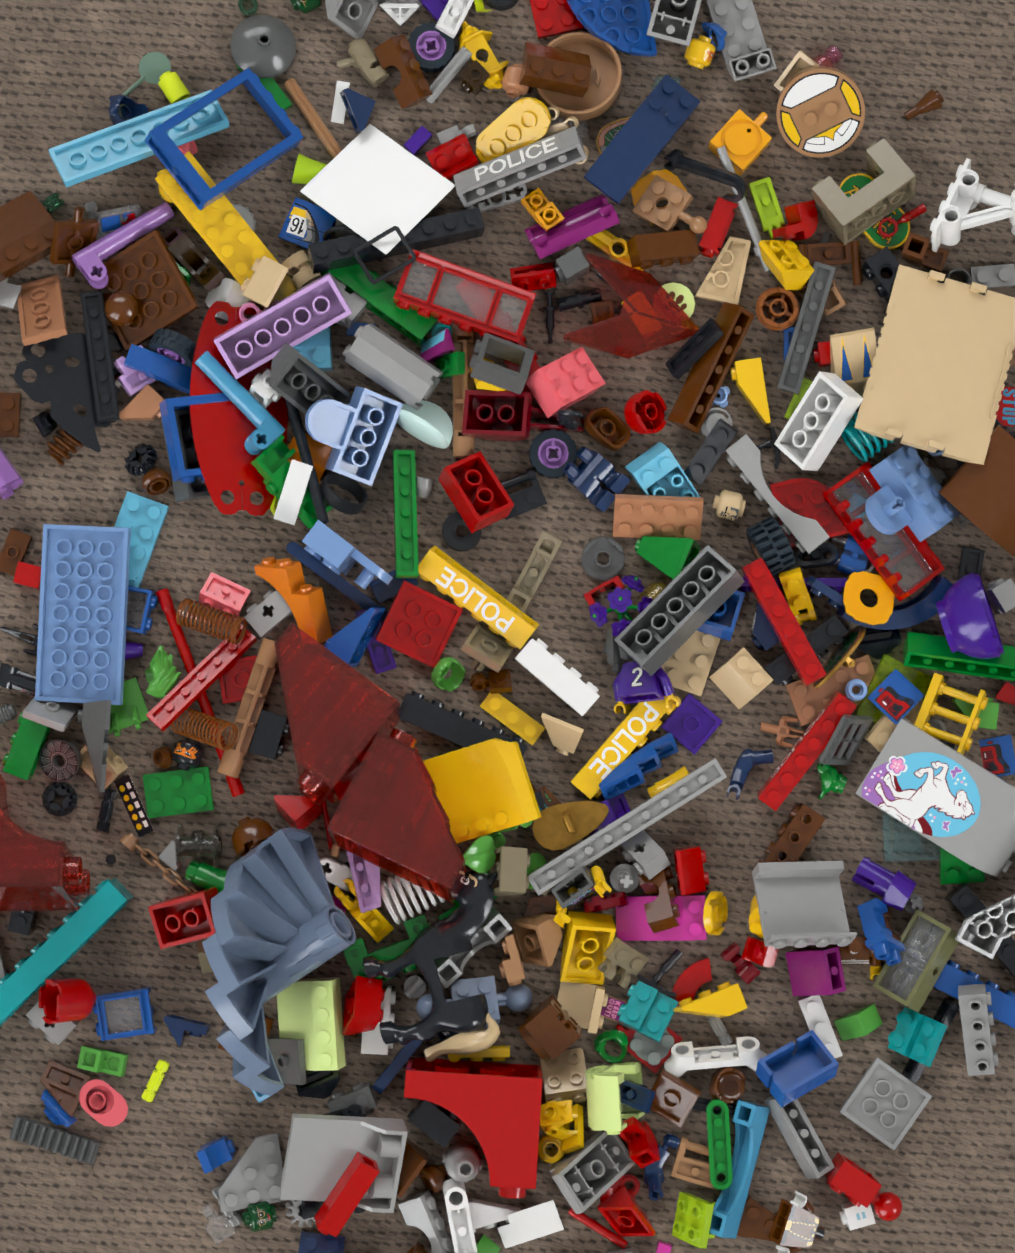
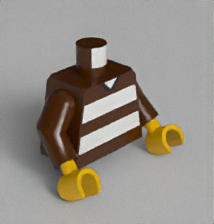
[826,937,883,980]

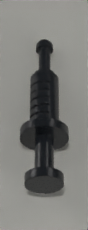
[543,292,557,344]

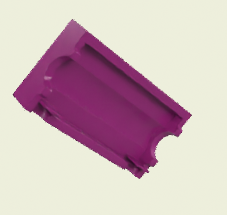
[524,194,620,259]

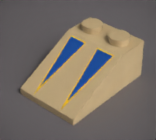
[830,327,877,397]

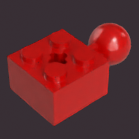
[824,1152,902,1221]

